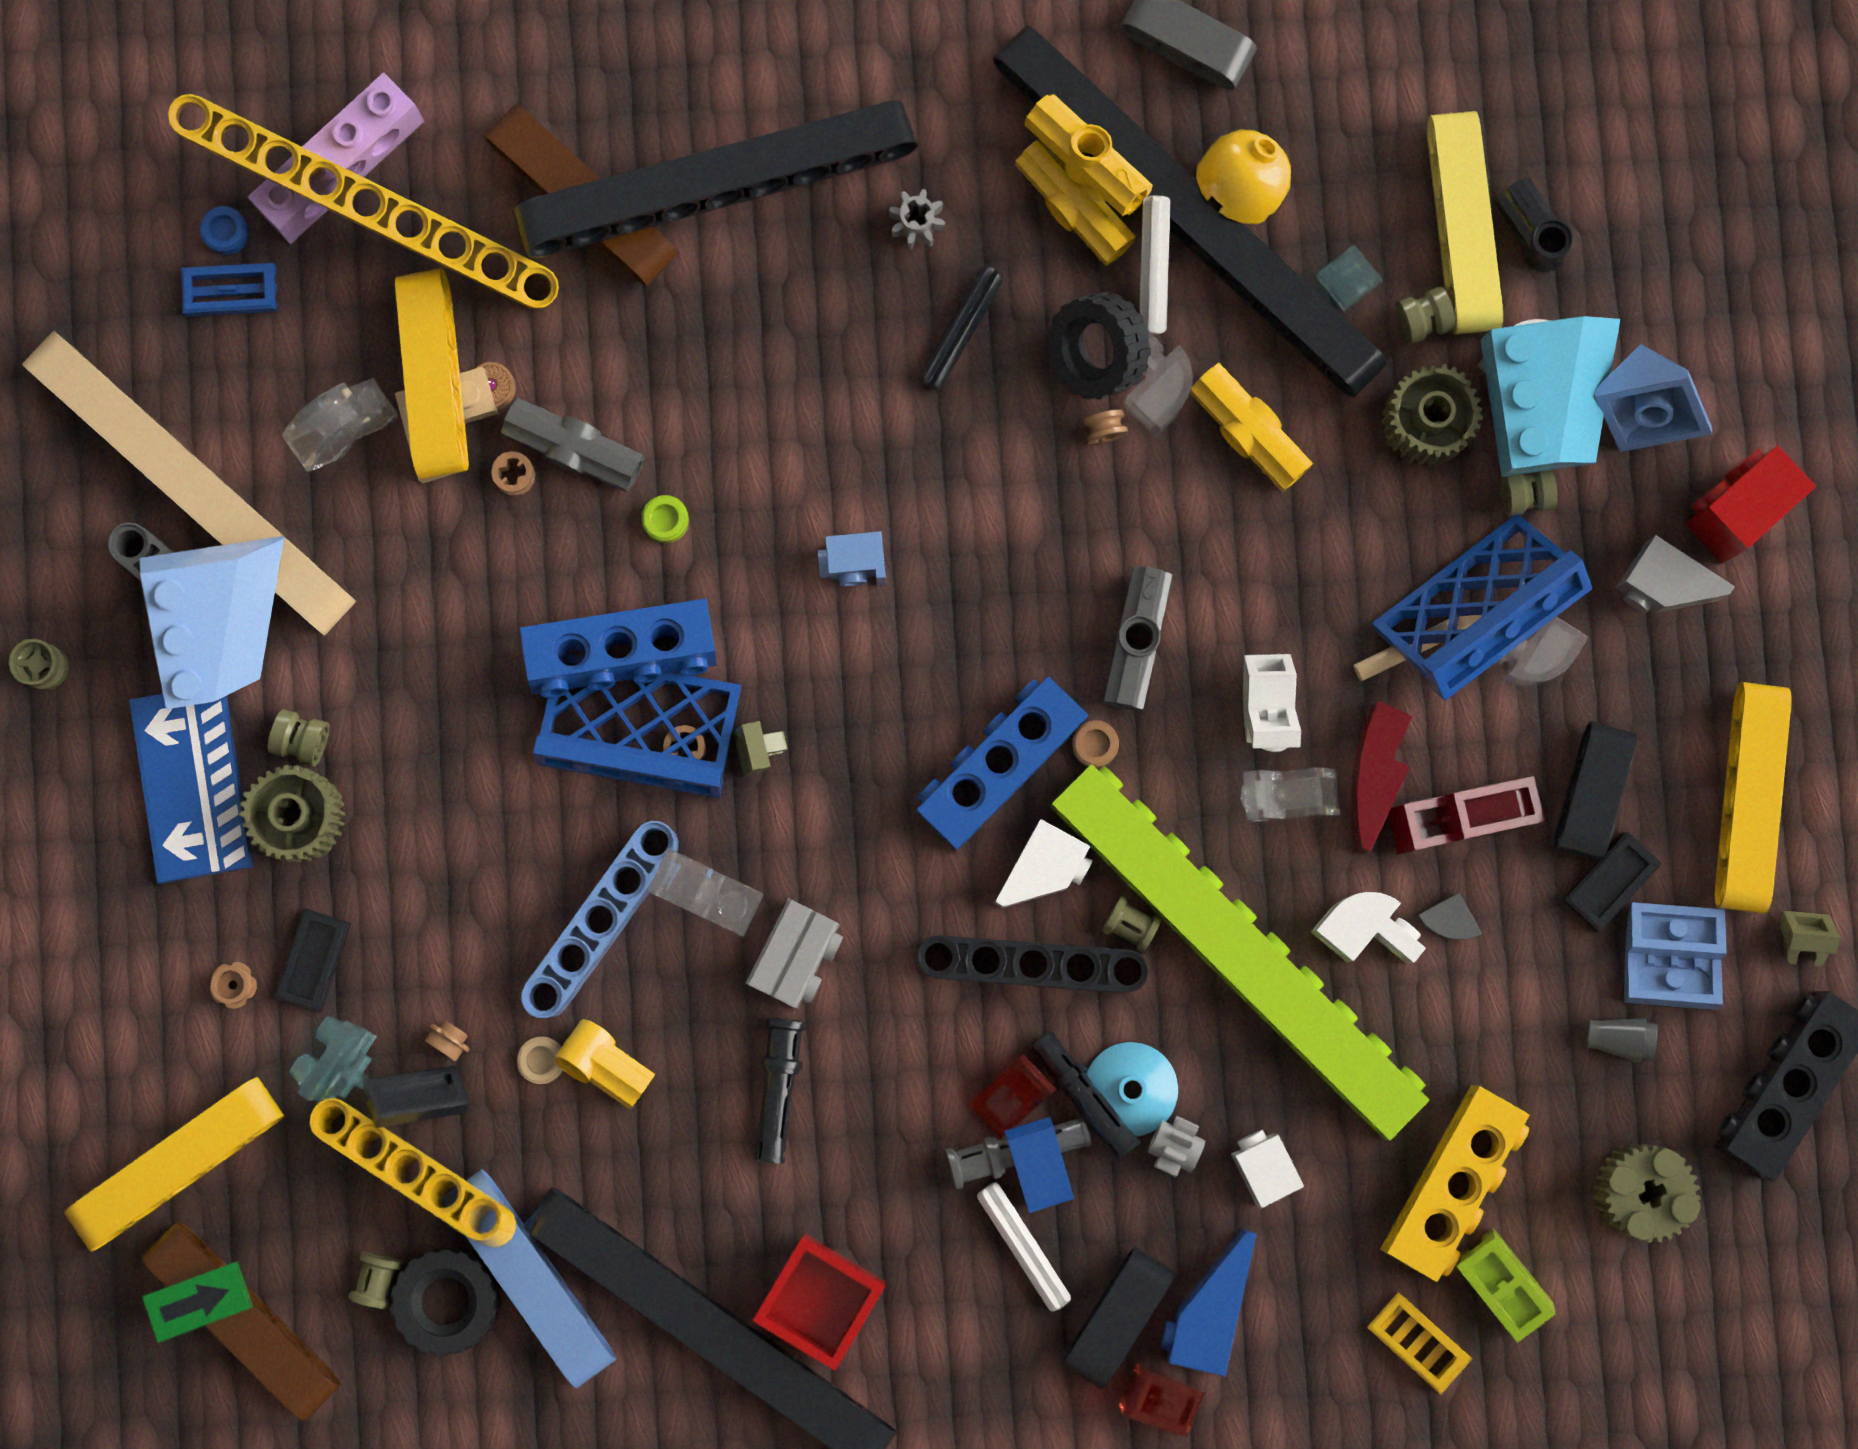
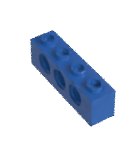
[520,598,717,698]
[917,676,1089,852]

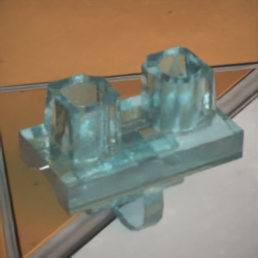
[289,1016,377,1102]

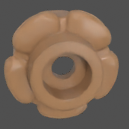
[210,962,257,1009]
[425,1020,470,1062]

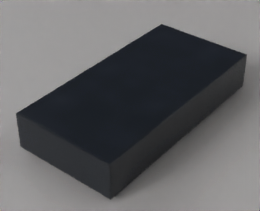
[1562,832,1662,932]
[274,908,351,1012]
[362,1066,470,1128]

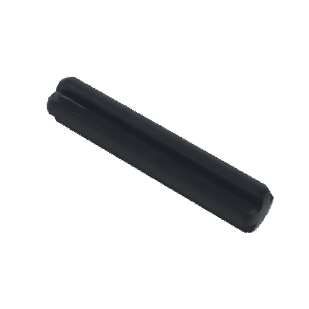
[919,266,1003,392]

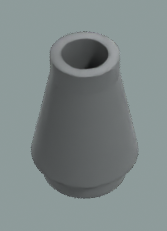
[1586,1018,1658,1065]

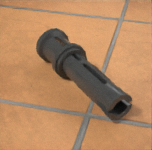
[945,1116,1091,1190]

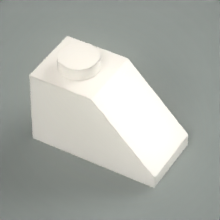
[994,819,1093,908]

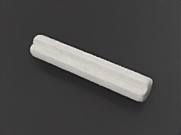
[1139,196,1170,334]
[977,1182,1071,1312]

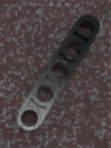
[917,935,1149,993]

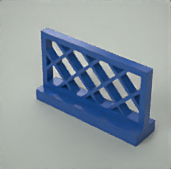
[1372,515,1593,701]
[533,653,741,798]

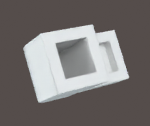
[1243,654,1301,752]
[1311,892,1426,964]

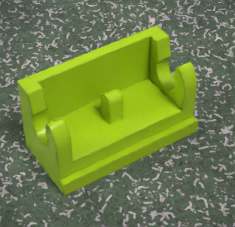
[1457,1228,1556,1343]

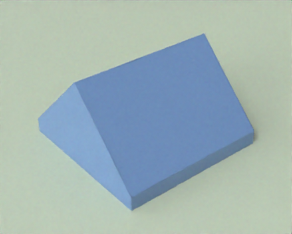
[1595,344,1712,452]

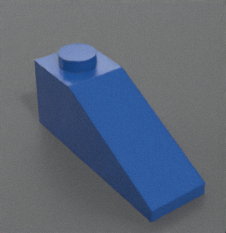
[1160,1229,1256,1376]

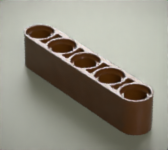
[484,103,678,287]
[142,1221,341,1421]

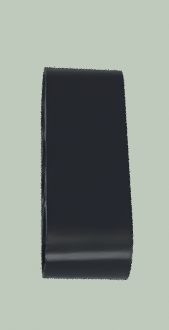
[1553,720,1637,863]
[1061,1246,1175,1390]

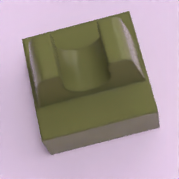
[733,721,788,777]
[1779,911,1841,967]

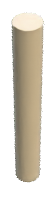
[1353,615,1482,682]

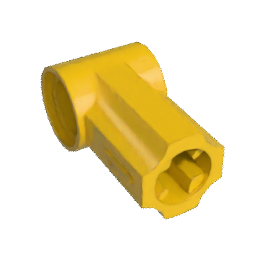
[554,1019,655,1110]

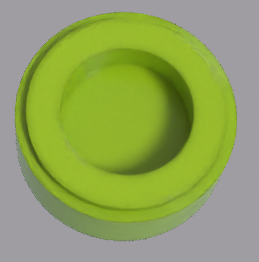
[642,495,689,544]

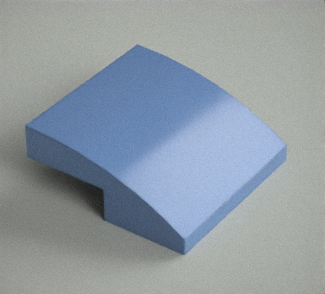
[1624,902,1727,1010]

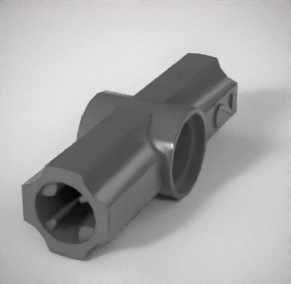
[501,398,645,492]
[1103,566,1173,711]

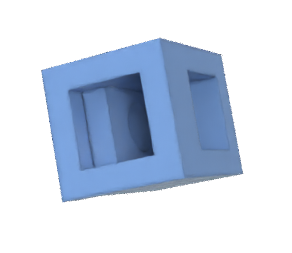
[818,531,886,586]

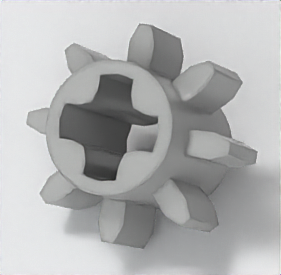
[889,189,945,249]
[1147,1116,1205,1177]

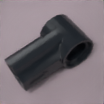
[1494,177,1574,272]

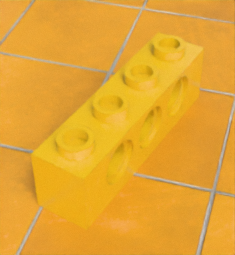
[1380,1085,1529,1282]

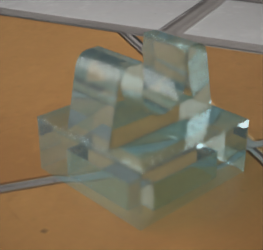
[1316,245,1383,312]

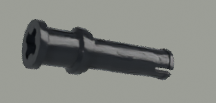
[754,1017,808,1164]

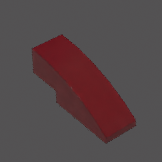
[1350,700,1413,854]
[1388,776,1545,855]

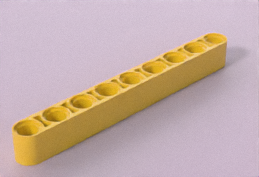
[168,94,559,309]

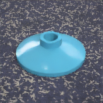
[1086,1042,1178,1136]

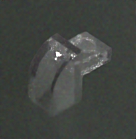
[1124,332,1193,437]
[282,378,399,472]
[1495,617,1589,687]
[1241,767,1340,822]
[648,848,764,937]

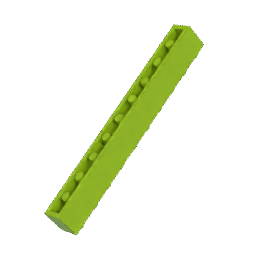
[1050,764,1430,1141]

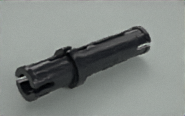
[1029,1031,1141,1162]

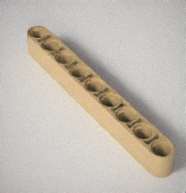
[22,330,356,636]

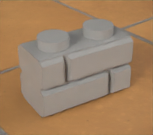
[746,898,844,1009]

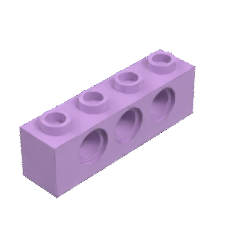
[248,72,424,244]

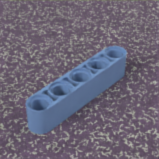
[521,821,679,1018]
[442,1169,616,1388]

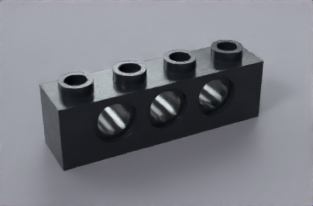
[1714,991,1858,1182]

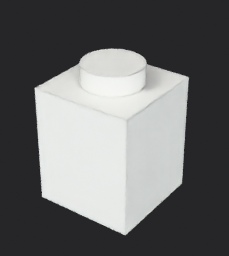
[1231,1130,1304,1208]

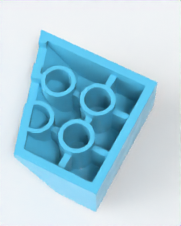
[1481,316,1620,477]

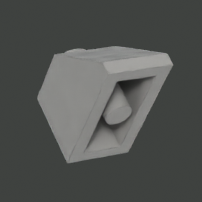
[1615,535,1735,613]

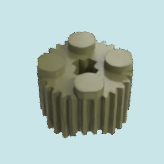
[1382,364,1484,466]
[239,765,345,863]
[1592,1144,1701,1243]

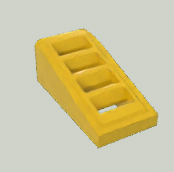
[1367,1292,1472,1394]

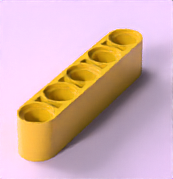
[395,267,469,480]
[1714,682,1791,914]
[64,1077,285,1252]
[310,1098,516,1248]

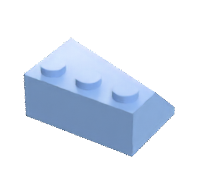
[140,536,284,709]

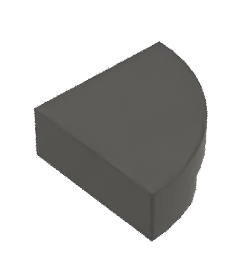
[1416,893,1483,940]

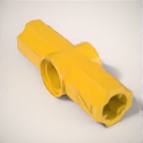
[1024,94,1153,216]
[1015,139,1136,266]
[1189,363,1313,493]

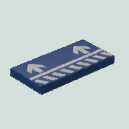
[129,694,254,884]

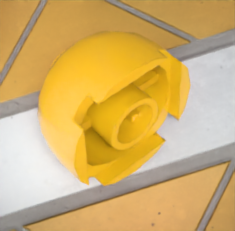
[1196,129,1291,224]

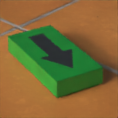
[142,1261,253,1342]

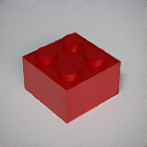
[1685,445,1817,564]
[753,1233,886,1371]

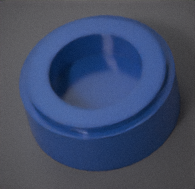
[200,206,249,255]

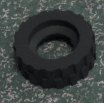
[1047,292,1151,400]
[390,1247,501,1356]

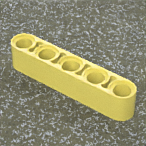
[1427,111,1503,335]

